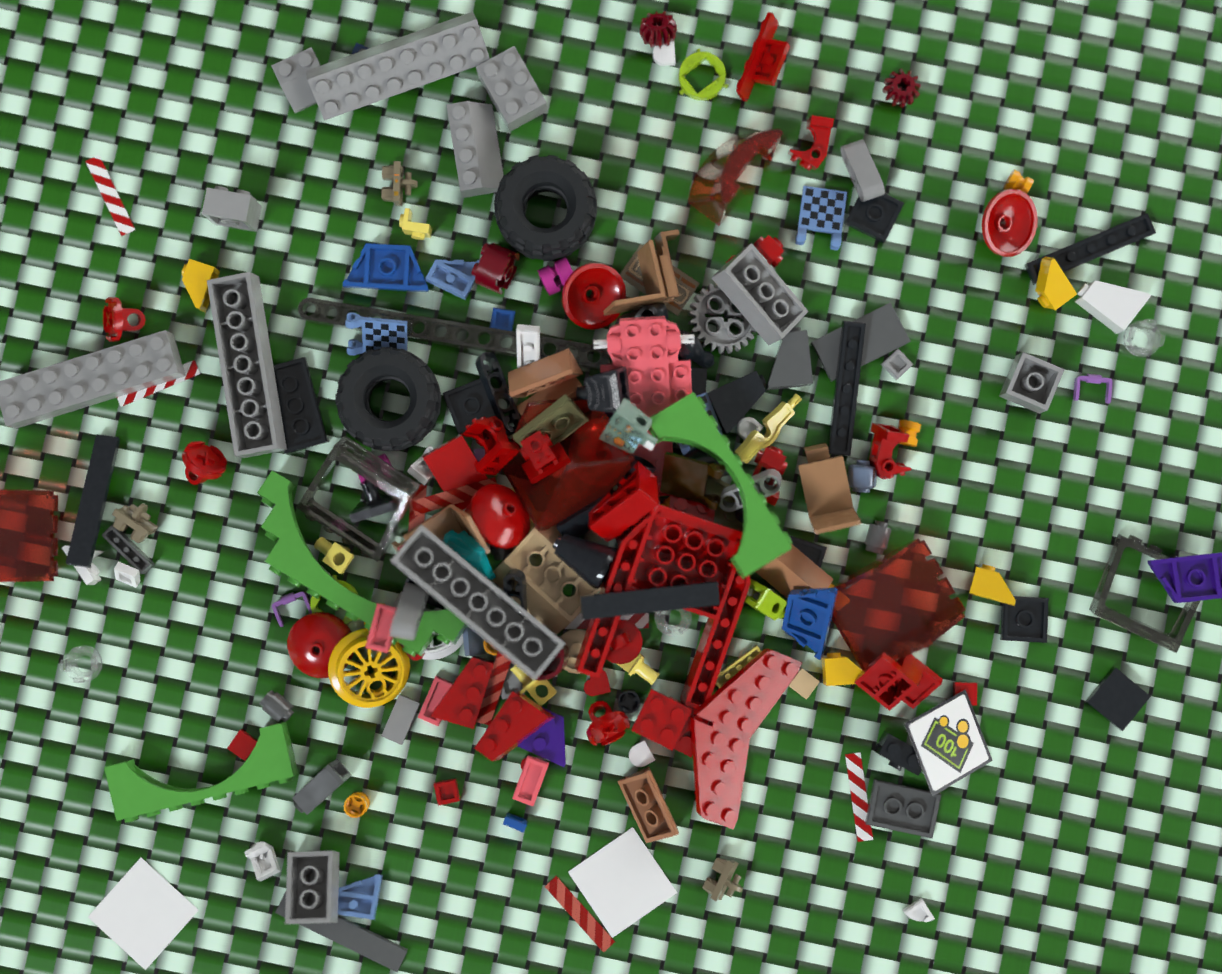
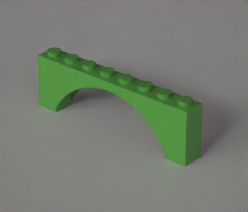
[649,392,792,579]
[104,722,298,823]

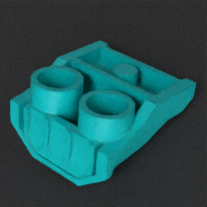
[442,530,496,580]

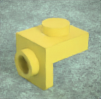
[399,208,432,240]

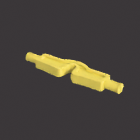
[734,393,802,464]

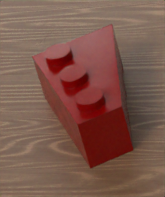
[589,461,659,542]
[430,656,494,729]
[474,691,555,761]

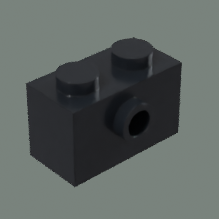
[874,731,922,776]

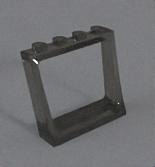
[296,435,420,562]
[1089,533,1200,653]

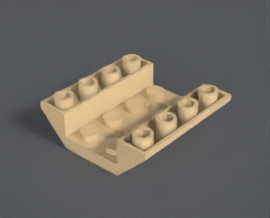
[492,510,603,635]

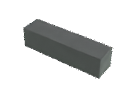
[102,525,155,574]

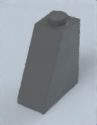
[766,327,813,391]
[292,759,352,815]

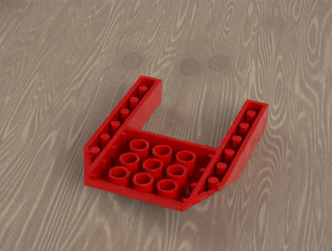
[574,504,751,709]

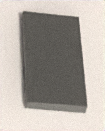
[811,302,911,382]

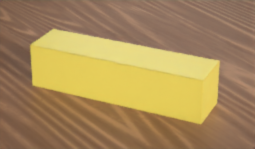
[716,645,761,689]

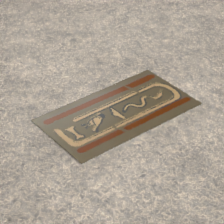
[620,244,700,316]

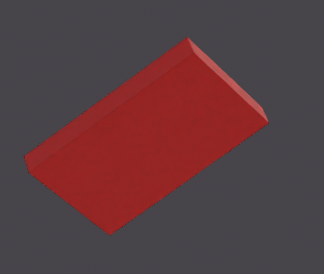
[423,434,488,510]

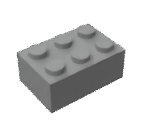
[476,46,548,132]
[285,851,340,924]

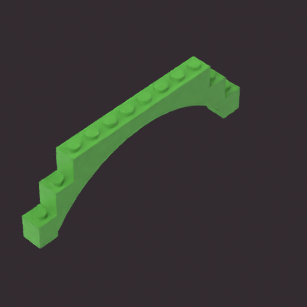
[257,471,467,657]

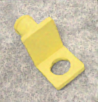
[314,537,354,574]
[617,653,660,685]
[510,666,557,706]

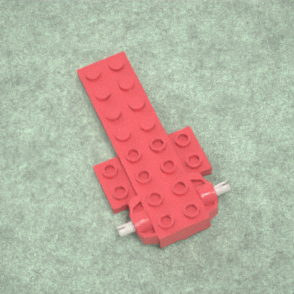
[593,316,694,497]

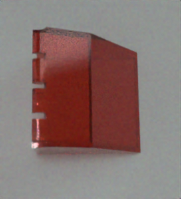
[502,397,634,531]
[0,490,58,582]
[830,538,966,671]

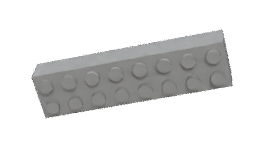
[306,12,490,121]
[207,272,287,458]
[0,330,186,429]
[391,525,565,681]

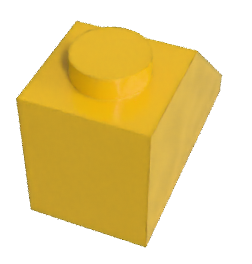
[1035,256,1077,310]
[182,259,220,313]
[969,564,1016,606]
[821,652,863,686]

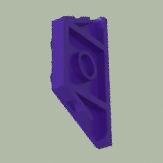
[1148,552,1222,603]
[486,706,566,767]

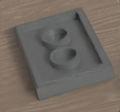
[865,779,941,839]

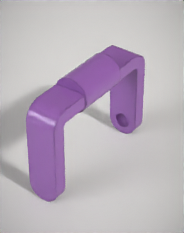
[1073,374,1113,404]
[272,592,312,627]

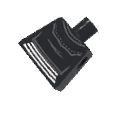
[576,366,630,413]

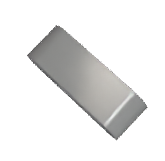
[840,139,885,202]
[719,469,782,512]
[390,582,429,641]

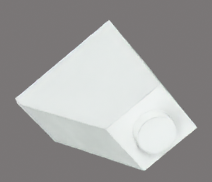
[1075,280,1151,334]

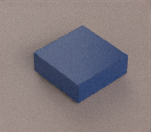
[490,307,516,334]
[503,813,528,833]

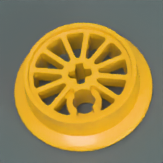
[328,628,410,708]

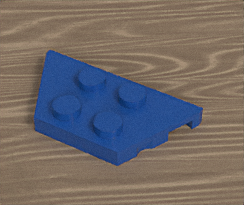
[343,243,429,292]
[782,588,838,660]

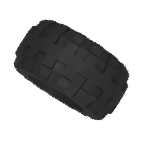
[494,155,597,261]
[335,347,441,451]

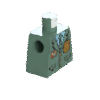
[599,398,658,453]

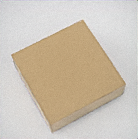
[789,668,820,700]

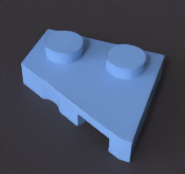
[425,260,480,300]
[338,874,383,920]

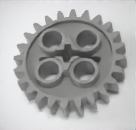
[688,284,757,354]

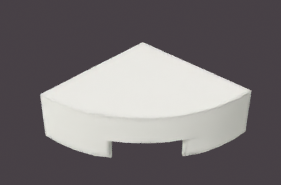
[903,898,935,922]

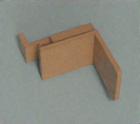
[603,229,679,316]
[798,443,861,534]
[391,504,490,554]

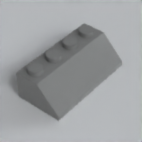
[446,101,504,198]
[712,243,809,346]

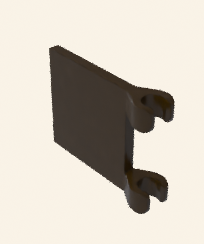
[660,452,726,510]

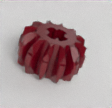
[640,11,677,49]
[882,68,921,108]

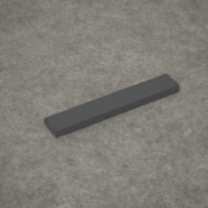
[275,892,408,972]

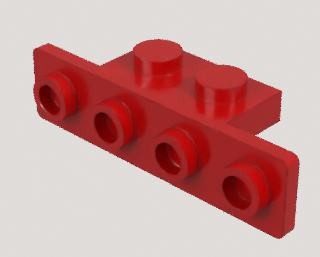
[736,12,790,101]

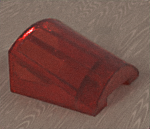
[688,129,783,226]

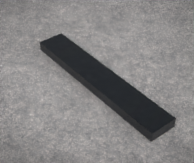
[1025,213,1156,285]
[828,321,866,456]
[65,434,121,568]
[580,581,720,620]

